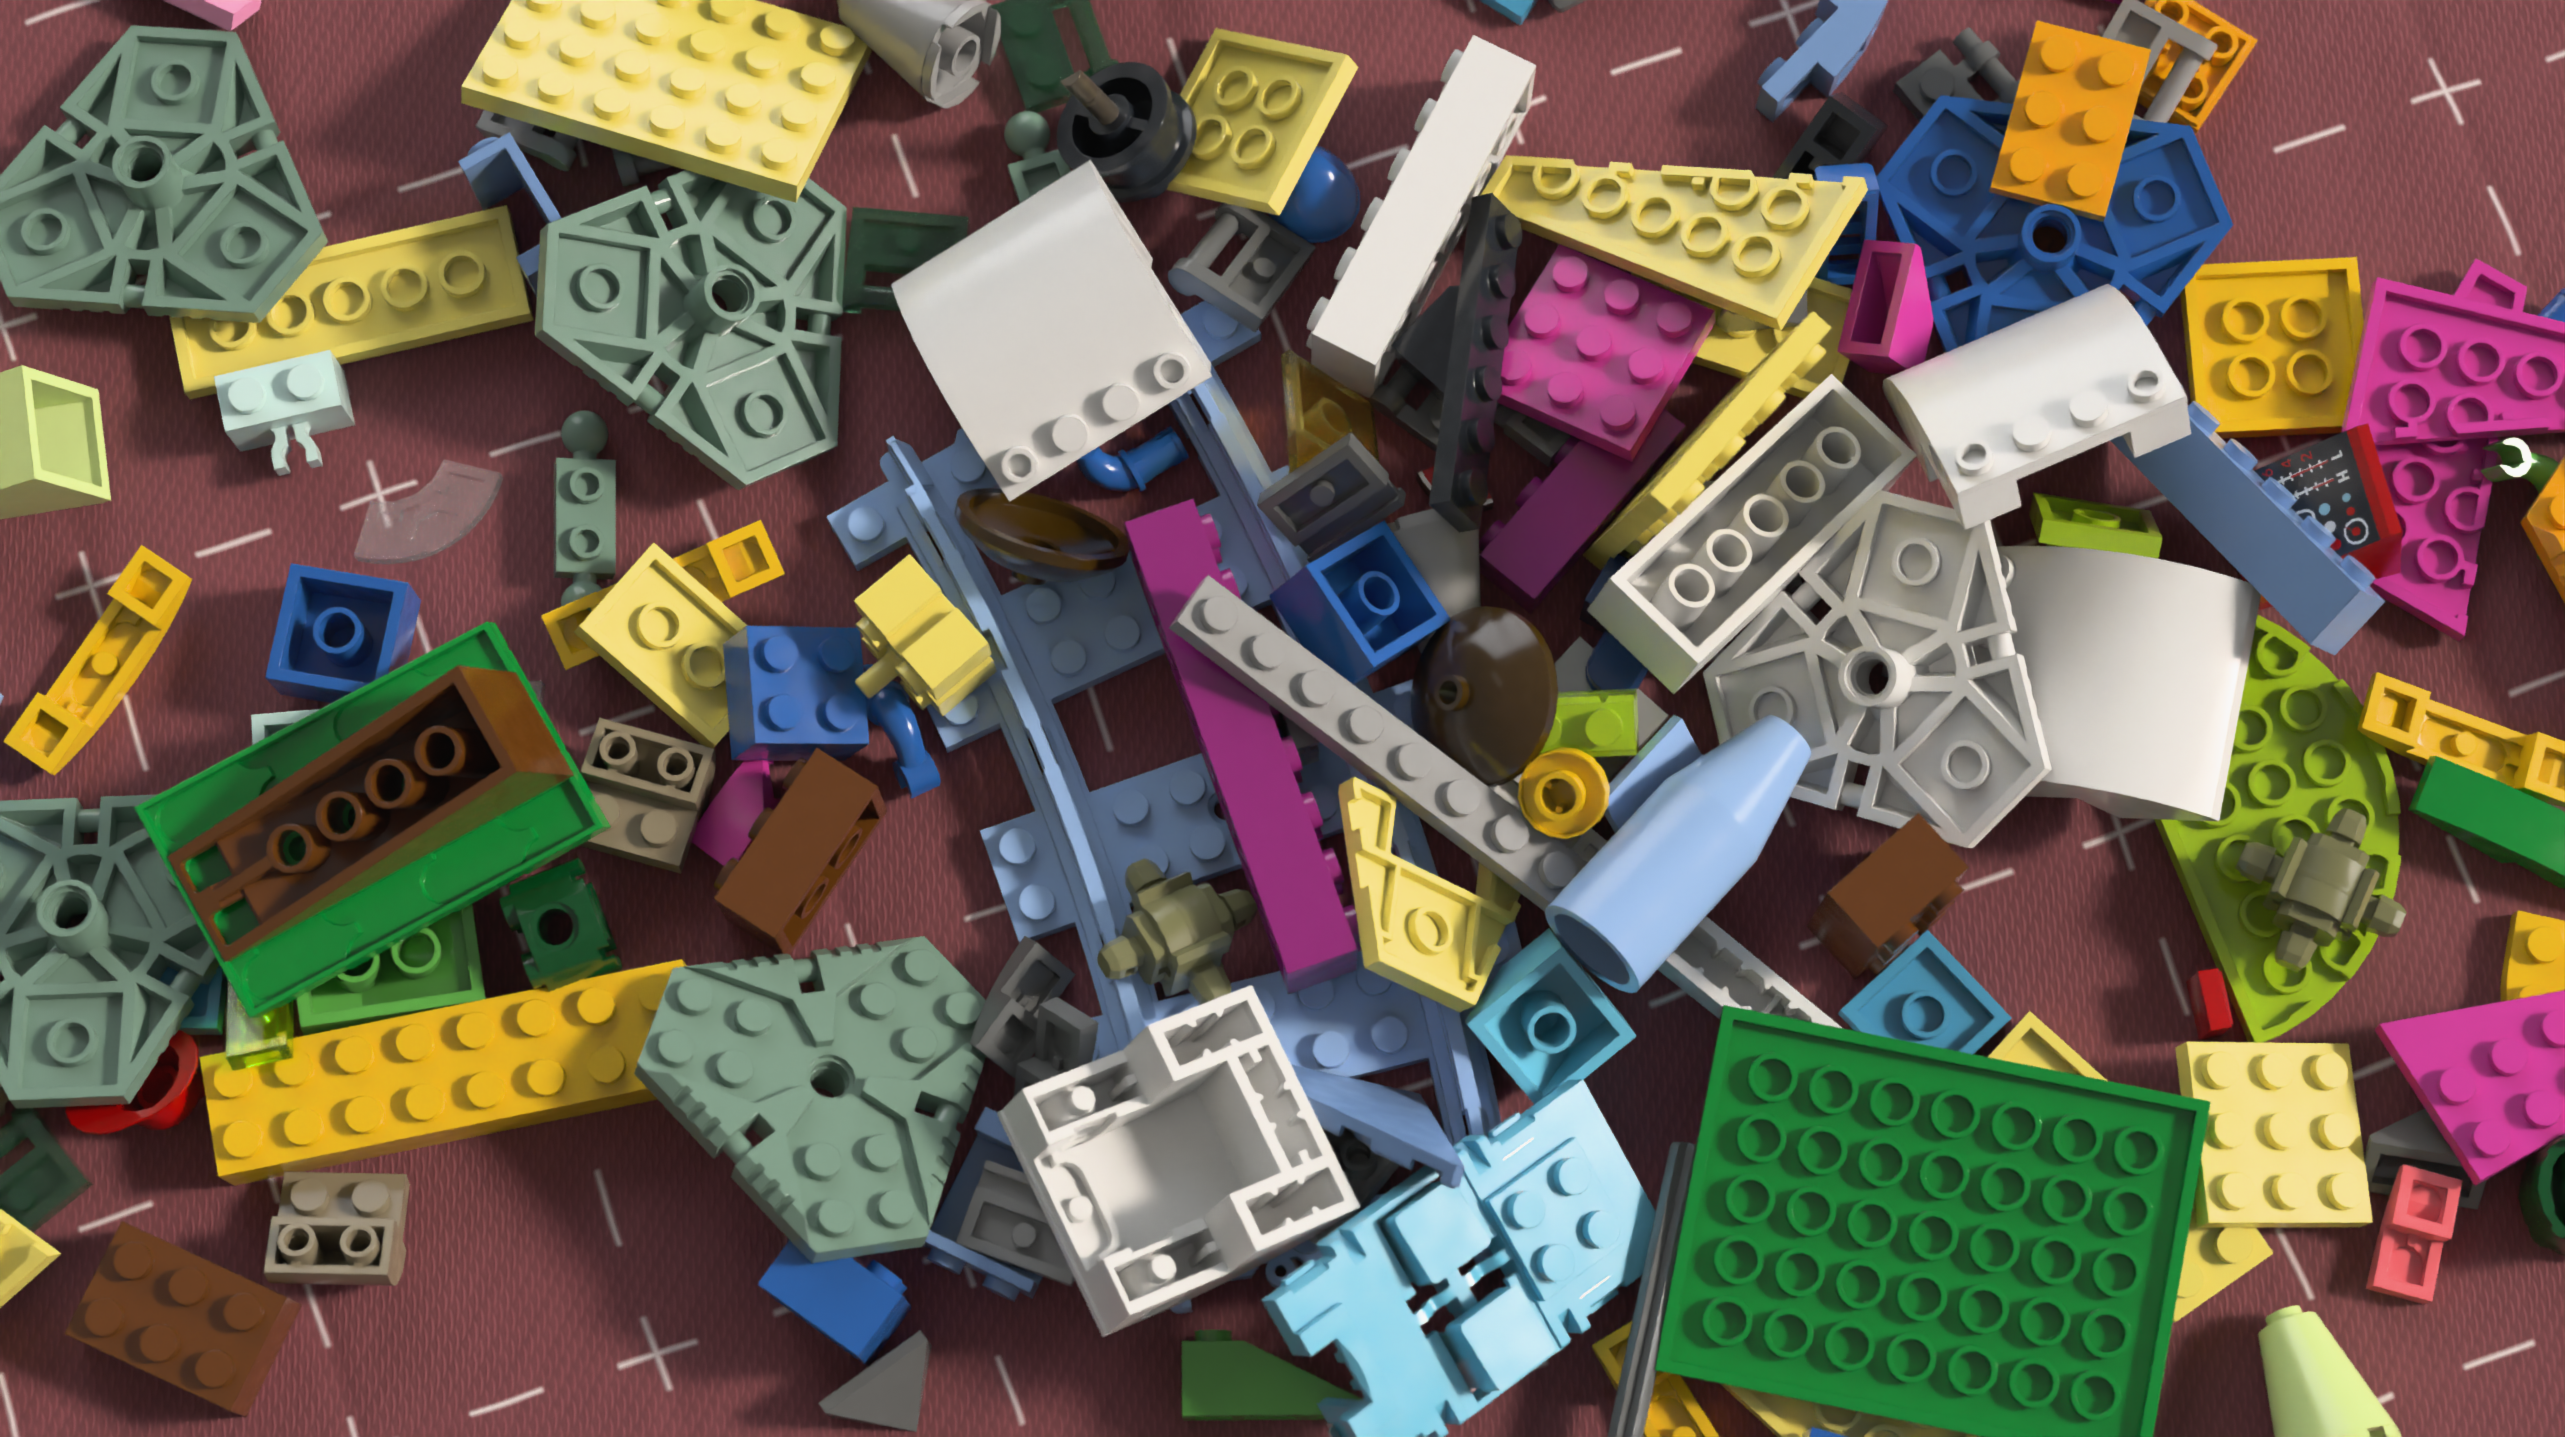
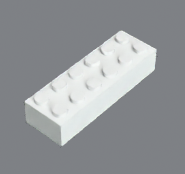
[1306,35,1536,398]
[1587,374,1917,694]

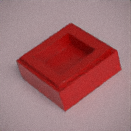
[2186,968,2233,1040]

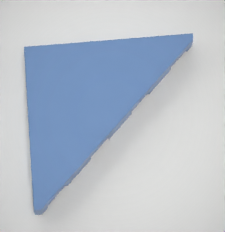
[1291,1064,1465,1189]

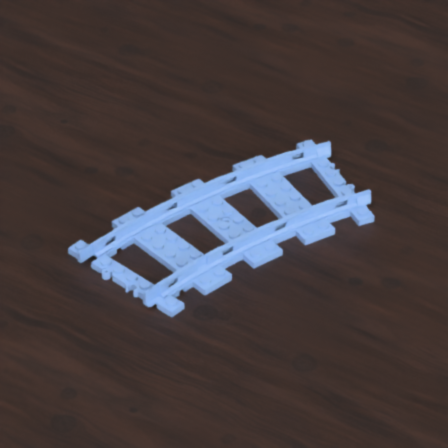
[826,301,1522,1314]

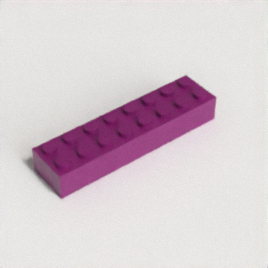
[1124,499,1362,994]

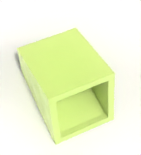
[0,365,111,519]

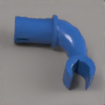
[1076,426,1189,492]
[863,664,941,799]

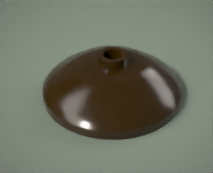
[954,488,1130,585]
[1410,606,1558,788]

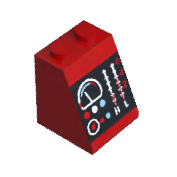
[2236,423,2402,610]

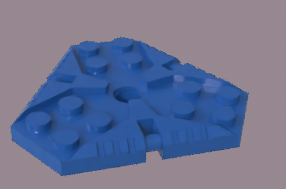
[1876,95,2233,353]

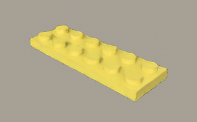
[169,205,534,399]

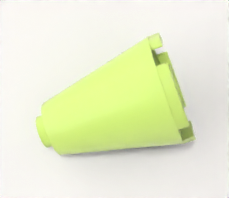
[2258,1305,2402,1437]

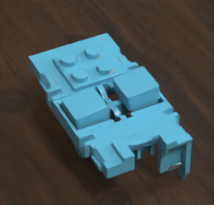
[1262,1079,1656,1437]

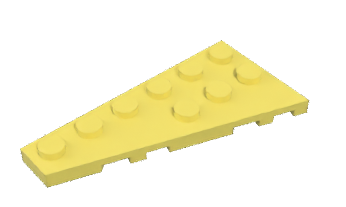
[1481,155,1868,331]

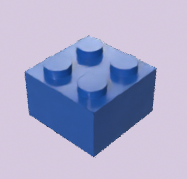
[1269,520,1451,685]
[265,563,421,703]
[723,626,869,761]
[758,1240,912,1367]

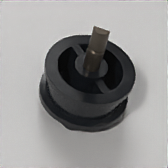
[1057,62,1197,203]

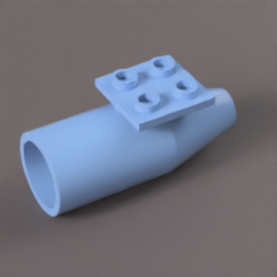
[1545,715,1811,993]

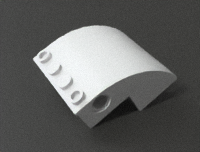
[891,160,1212,502]
[1883,284,2191,530]
[1972,546,2261,822]
[997,985,1361,1337]

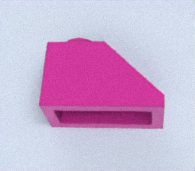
[1837,240,1934,375]

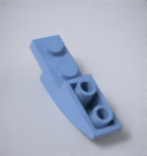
[1755,0,1888,122]

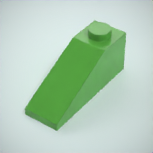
[1182,1330,1362,1421]

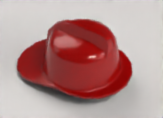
[65,1030,206,1135]

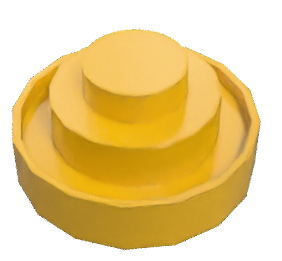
[1518,747,1610,839]

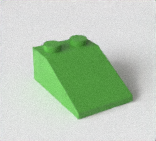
[297,904,485,1036]

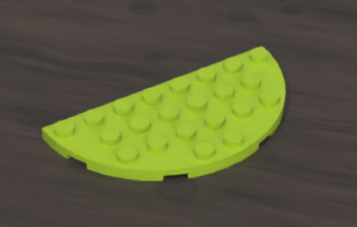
[2154,614,2401,1043]

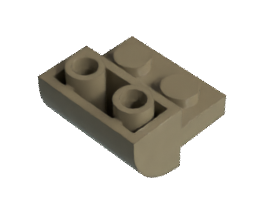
[579,717,716,874]
[264,1172,410,1286]

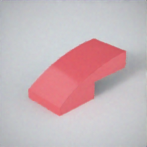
[2366,1165,2463,1305]

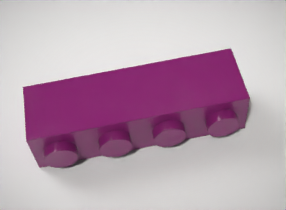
[1479,408,1686,614]

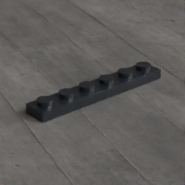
[1429,193,1522,533]

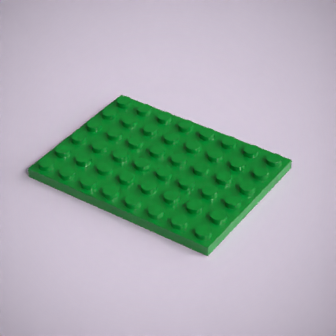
[1655,1005,2211,1437]

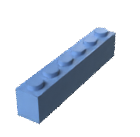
[2110,382,2385,655]

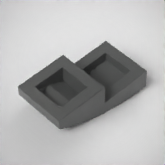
[970,936,1076,1078]
[1014,997,1099,1097]

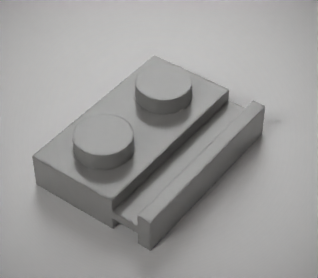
[956,1160,1075,1287]

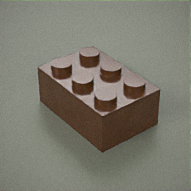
[714,748,887,955]
[1807,813,1969,979]
[64,1221,302,1417]

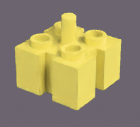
[854,554,997,717]

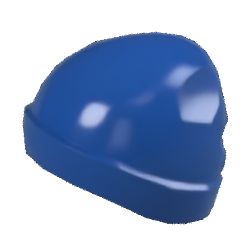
[1268,146,1360,243]

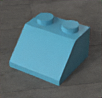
[1465,928,1636,1104]

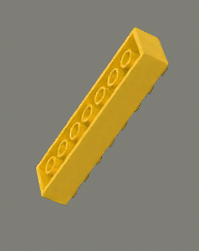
[200,959,687,1186]

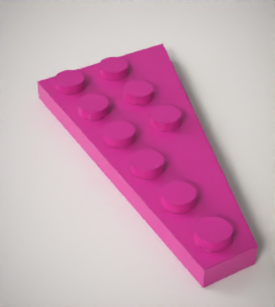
[2370,258,2527,642]
[2341,277,2565,446]
[2375,990,2565,1186]

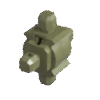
[2235,808,2406,972]
[1097,858,1258,1005]

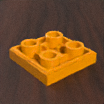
[2137,0,2258,135]

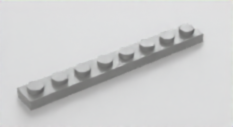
[1169,575,1588,911]

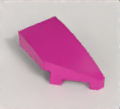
[692,760,781,866]

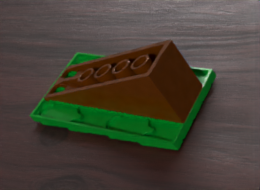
[134,621,611,1018]

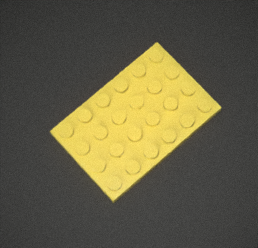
[461,0,872,203]
[1583,311,1831,570]

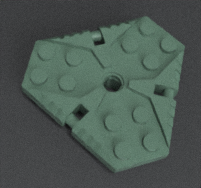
[0,25,328,323]
[535,170,847,490]
[0,794,220,1108]
[634,936,986,1263]

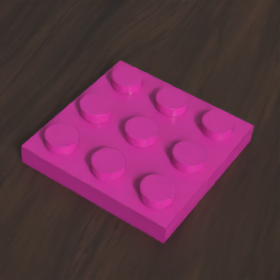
[1497,244,1716,462]

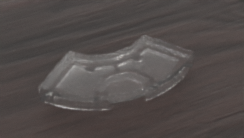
[354,459,503,564]

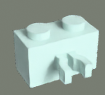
[214,350,355,476]

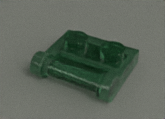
[990,0,1119,113]
[842,207,970,314]
[0,1108,93,1233]

